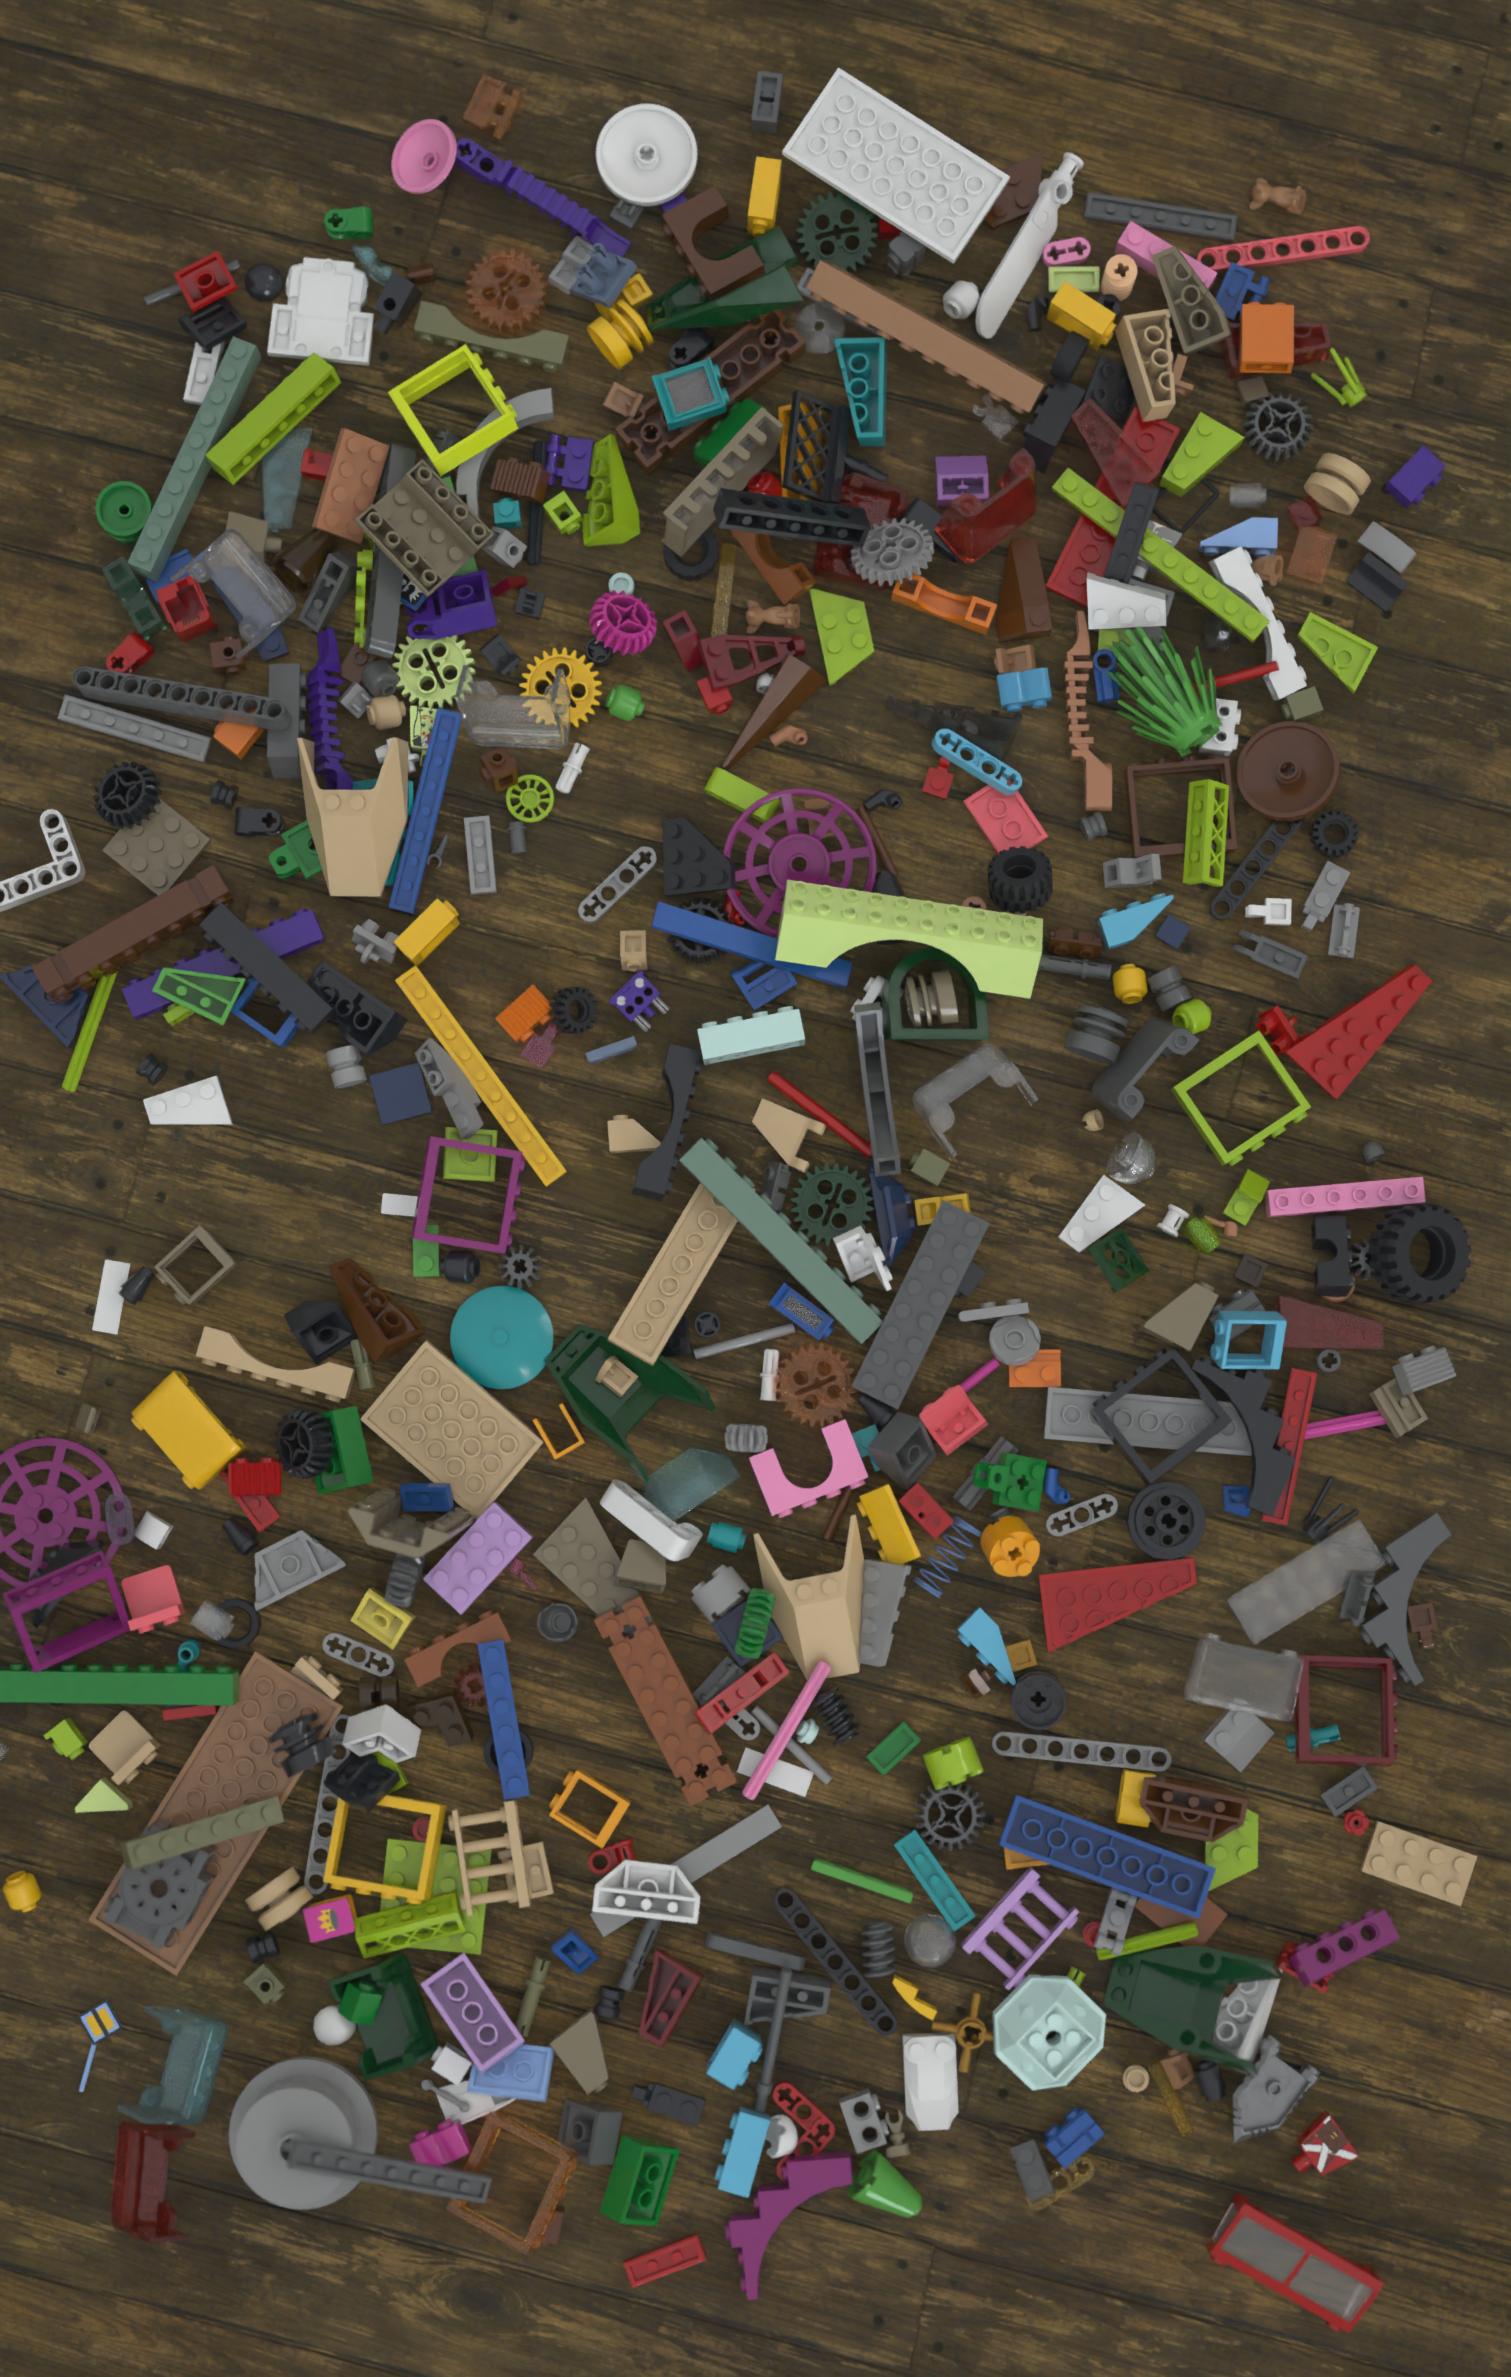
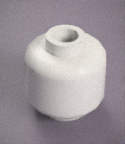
[943,280,980,319]

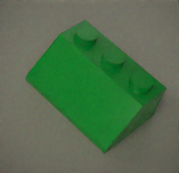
[694,398,768,479]
[314,1406,374,1495]
[600,2135,680,2226]

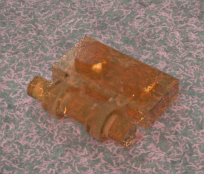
[462,74,523,139]

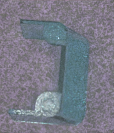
[117,2006,228,2125]

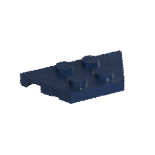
[0,965,90,1048]

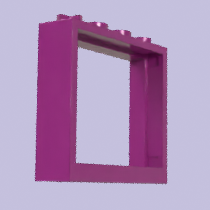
[411,1136,525,1254]
[3,1550,130,1673]

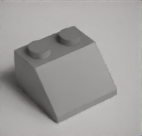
[1201,1698,1274,1772]

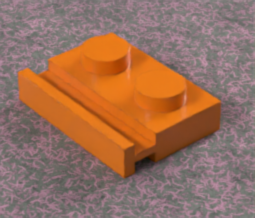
[1008,1350,1061,1387]

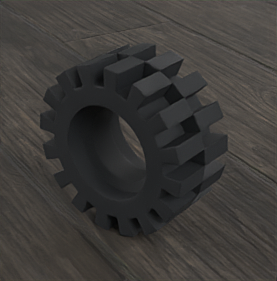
[1310,809,1359,858]
[549,987,599,1034]

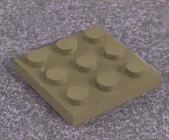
[102,797,211,896]

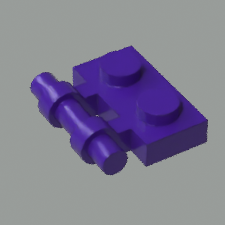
[544,434,594,492]

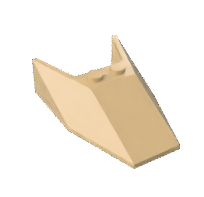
[297,738,408,897]
[753,1514,864,1681]

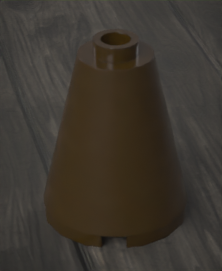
[269,528,337,597]

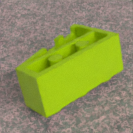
[1159,412,1245,498]

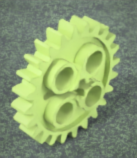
[392,628,476,709]

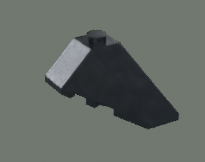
[308,960,408,1055]

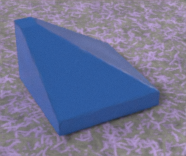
[1222,1486,1250,1517]

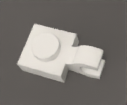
[1245,898,1292,926]

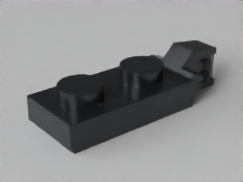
[631,2082,706,2126]

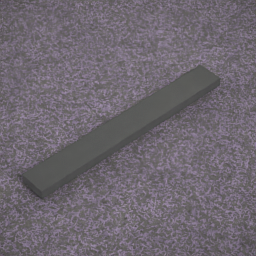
[287,2139,492,2204]

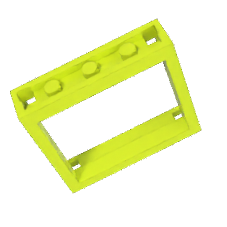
[388,344,519,476]

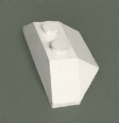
[592,1860,700,1924]

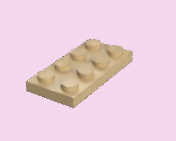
[1360,1820,1477,1906]

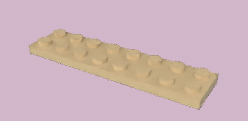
[608,1183,756,1366]

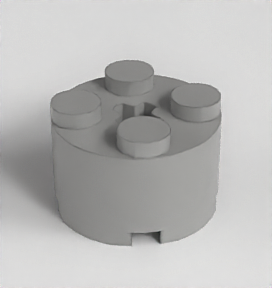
[691,1565,751,1623]

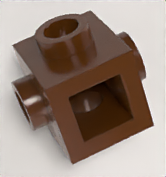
[209,636,250,675]
[479,747,518,793]

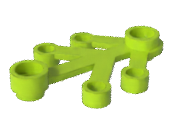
[354,549,373,648]

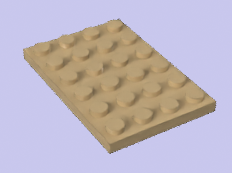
[360,1340,545,1520]

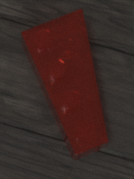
[1275,1296,1384,1350]

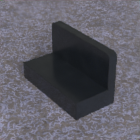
[1346,552,1408,612]

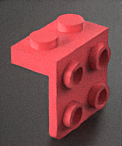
[919,1385,988,1456]
[121,1565,185,1634]

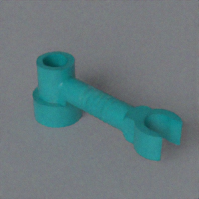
[167,1640,201,1708]

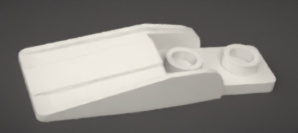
[436,2077,515,2124]

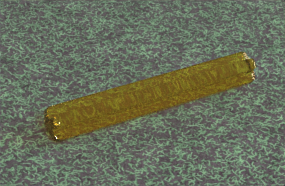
[711,543,737,637]

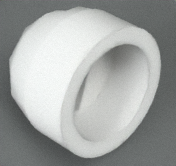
[756,673,774,694]

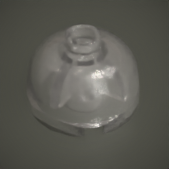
[1106,1132,1156,1185]
[904,1914,956,1968]

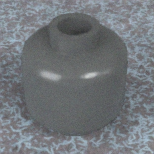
[361,660,399,697]

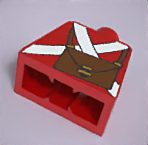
[1291,2110,1359,2175]

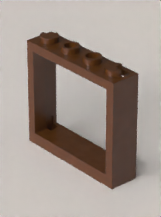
[1124,755,1238,859]

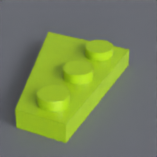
[1297,612,1378,693]

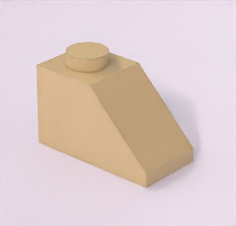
[607,1115,661,1154]

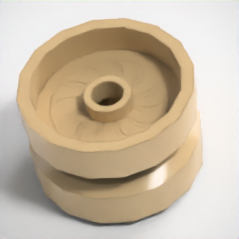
[1304,453,1371,515]
[245,1866,314,1931]

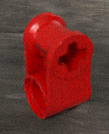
[106,631,155,674]
[588,1838,639,1874]

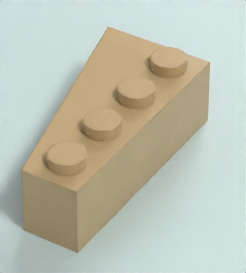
[1115,309,1176,422]

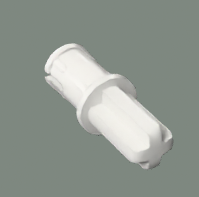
[556,743,590,793]
[760,1349,780,1401]

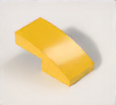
[595,273,653,323]
[914,1193,971,1226]
[892,1974,937,2021]

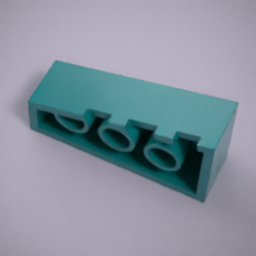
[834,337,887,447]

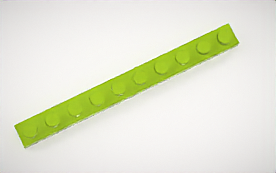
[1052,468,1270,643]

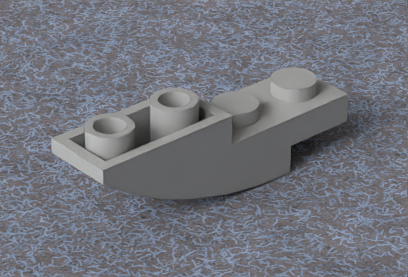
[415,1039,484,1139]

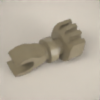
[885,2109,910,2158]

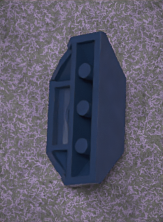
[867,1164,915,1268]

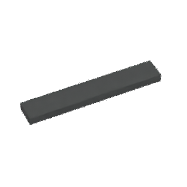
[1084,192,1238,243]

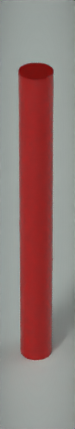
[1193,660,1279,694]

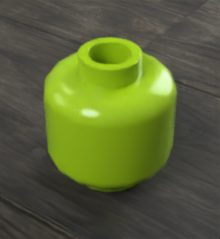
[1172,999,1211,1035]

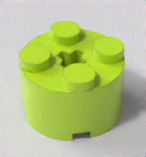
[923,1737,984,1790]

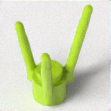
[1311,348,1367,408]

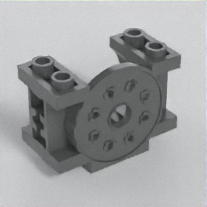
[104,1819,218,1950]

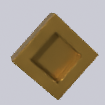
[1005,1639,1037,1672]

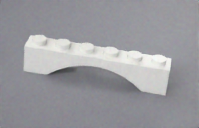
[1209,546,1307,701]

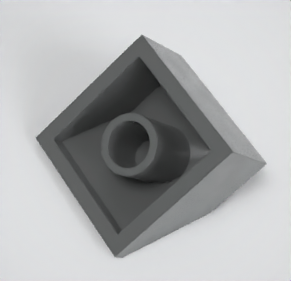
[868,1412,937,1490]
[556,2098,622,2165]

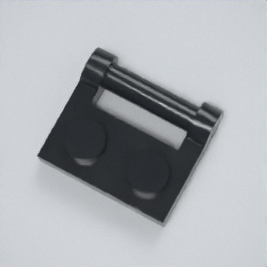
[179,296,247,352]

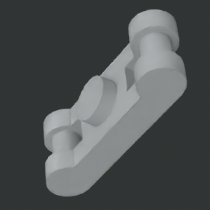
[1094,1887,1138,1956]

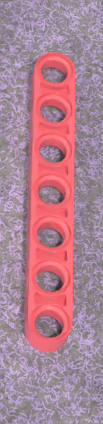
[1197,226,1370,273]

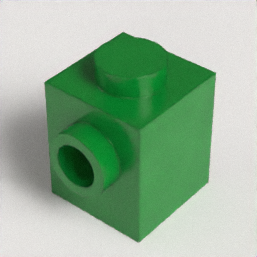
[338,1981,382,2025]

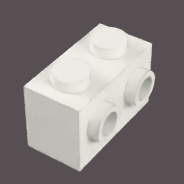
[1198,699,1241,756]

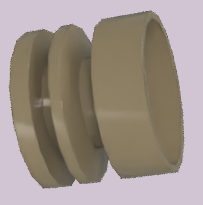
[904,969,958,1029]

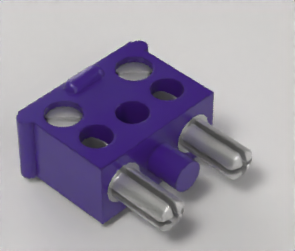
[609,971,669,1032]

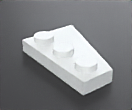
[143,1076,233,1125]
[1058,1175,1145,1253]

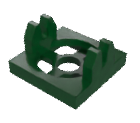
[1087,1227,1149,1293]

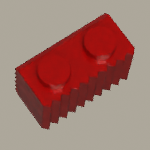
[228,1458,282,1497]

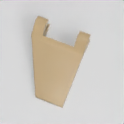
[752,1098,826,1173]

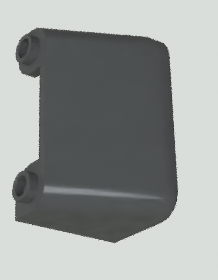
[1092,1018,1199,1124]

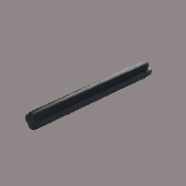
[527,440,547,566]

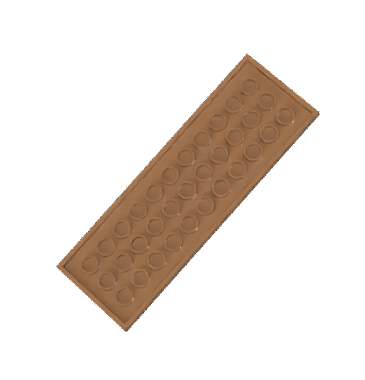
[89,1651,344,1976]

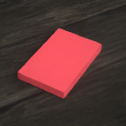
[963,777,1048,855]

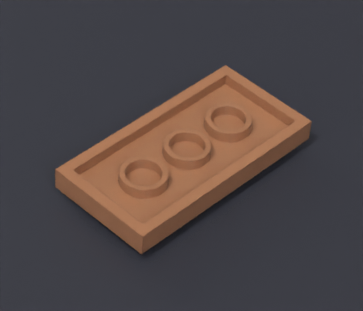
[312,428,390,544]

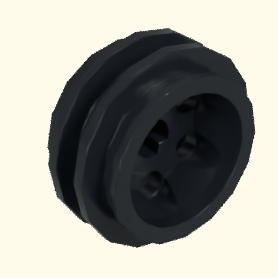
[1126,1481,1206,1560]

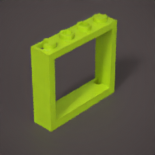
[1171,1031,1311,1166]

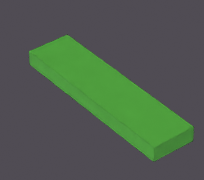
[811,1857,913,1904]

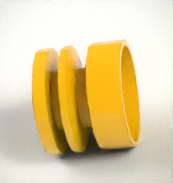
[587,300,653,370]

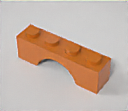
[891,574,997,635]

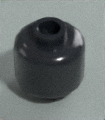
[440,1250,480,1284]

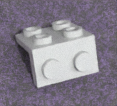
[833,1226,892,1291]

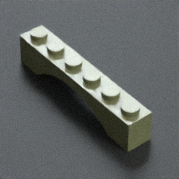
[414,301,570,373]
[119,1796,285,1869]

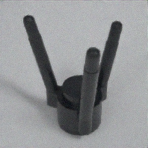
[1302,1477,1359,1543]

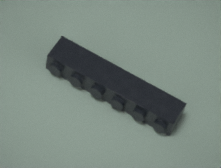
[200,903,335,1034]

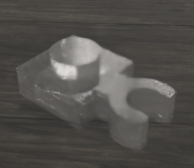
[973,395,1018,442]

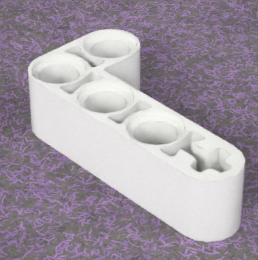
[600,1479,703,1561]

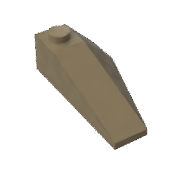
[1152,246,1232,354]

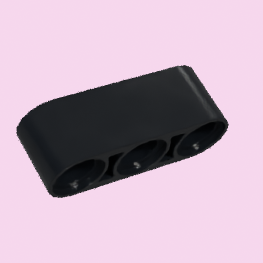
[900,498,973,563]

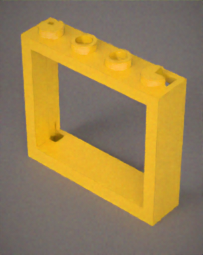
[323,1794,447,1904]

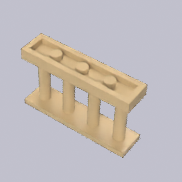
[448,1798,532,1916]

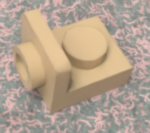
[620,930,647,972]

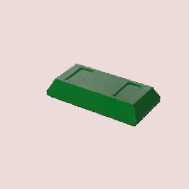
[866,1721,922,1776]

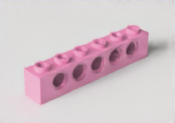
[1264,1177,1426,1218]

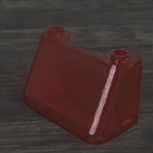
[934,448,1037,563]
[812,472,907,591]

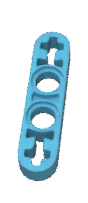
[932,729,1022,795]

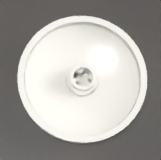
[596,104,697,206]

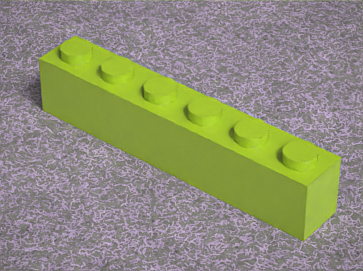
[205,353,341,485]

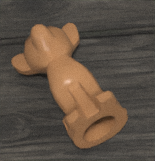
[1249,178,1306,215]
[1250,554,1283,586]
[746,600,800,634]

